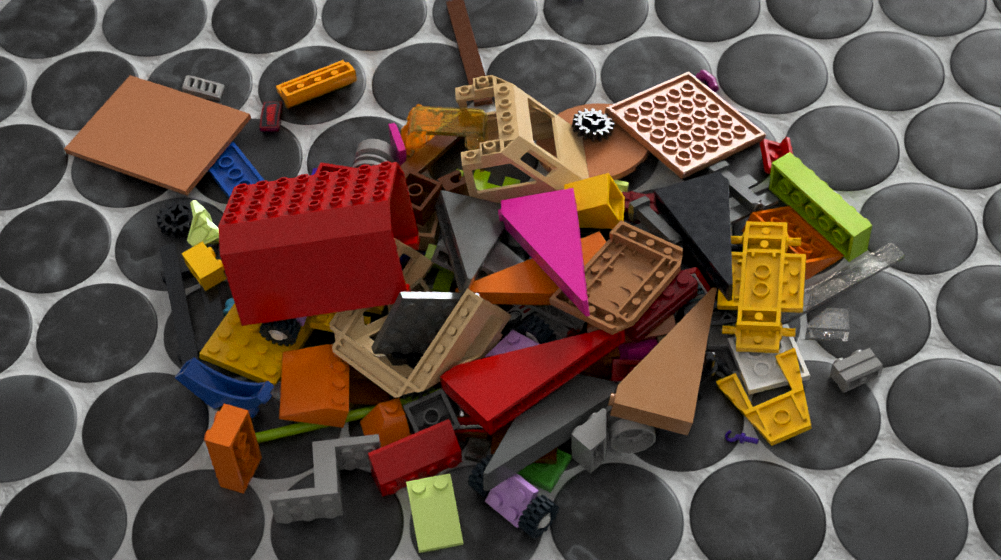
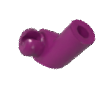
[696,70,719,92]

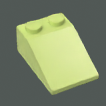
[406,473,464,553]

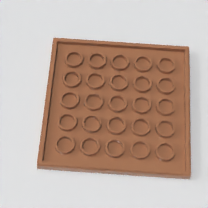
[605,72,766,179]

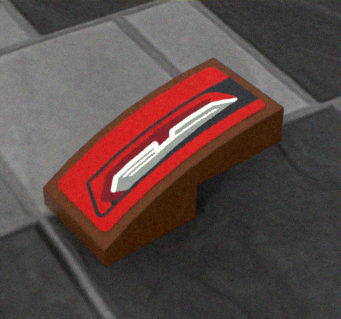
[454,416,488,441]

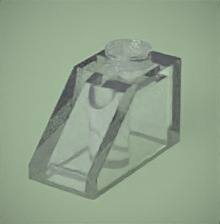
[805,307,850,341]

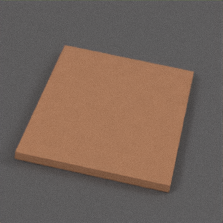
[64,75,251,195]

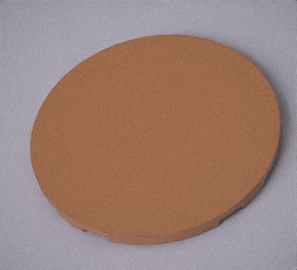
[536,103,650,180]

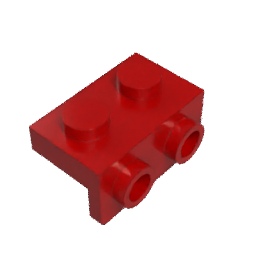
[760,137,793,174]

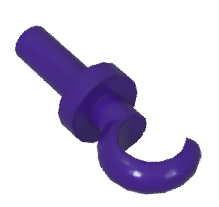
[725,430,759,444]

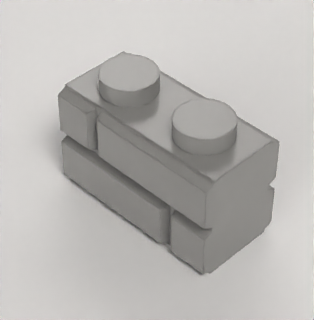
[830,348,883,393]

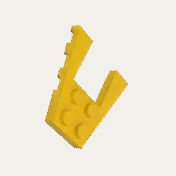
[716,347,812,446]

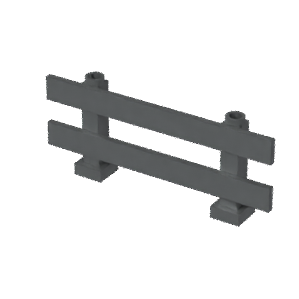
[628,160,779,248]

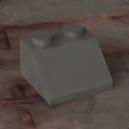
[403,388,461,433]

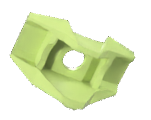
[187,200,219,247]

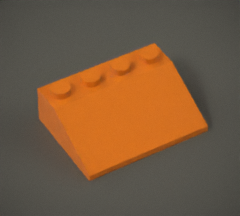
[742,206,844,280]
[279,344,349,428]

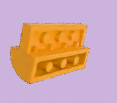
[276,60,357,109]

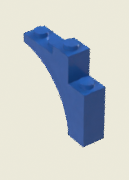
[175,357,274,418]

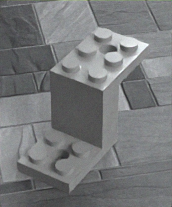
[269,434,381,524]

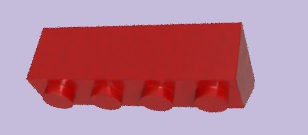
[368,419,462,497]

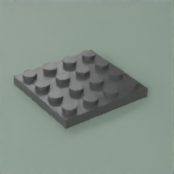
[371,292,479,354]

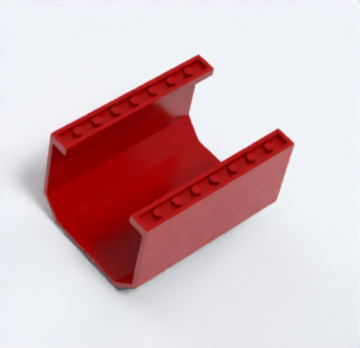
[218,161,420,326]

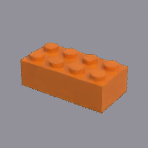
[204,404,262,494]

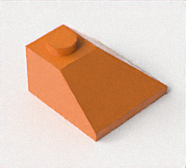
[360,398,410,447]

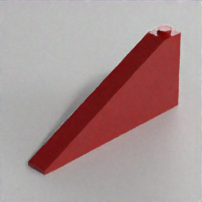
[440,329,625,435]

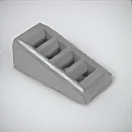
[182,75,225,100]

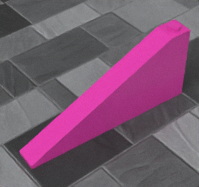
[498,188,590,316]

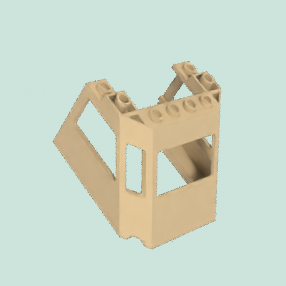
[455,75,589,204]
[329,238,512,398]

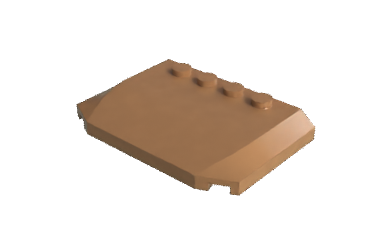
[549,221,683,335]

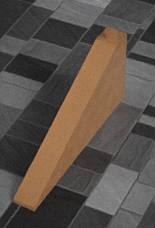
[608,288,717,436]

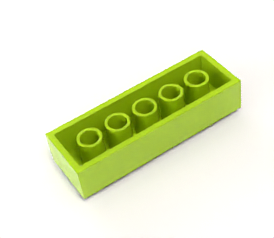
[769,152,872,262]

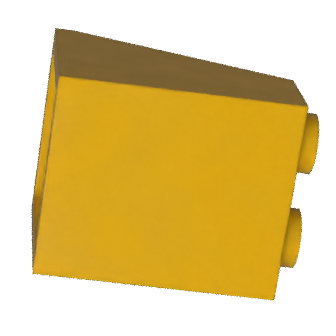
[564,173,625,229]

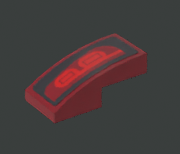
[260,102,283,131]

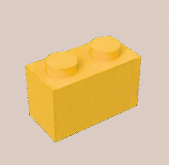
[181,241,226,291]

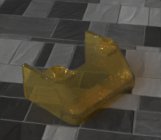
[406,106,488,172]

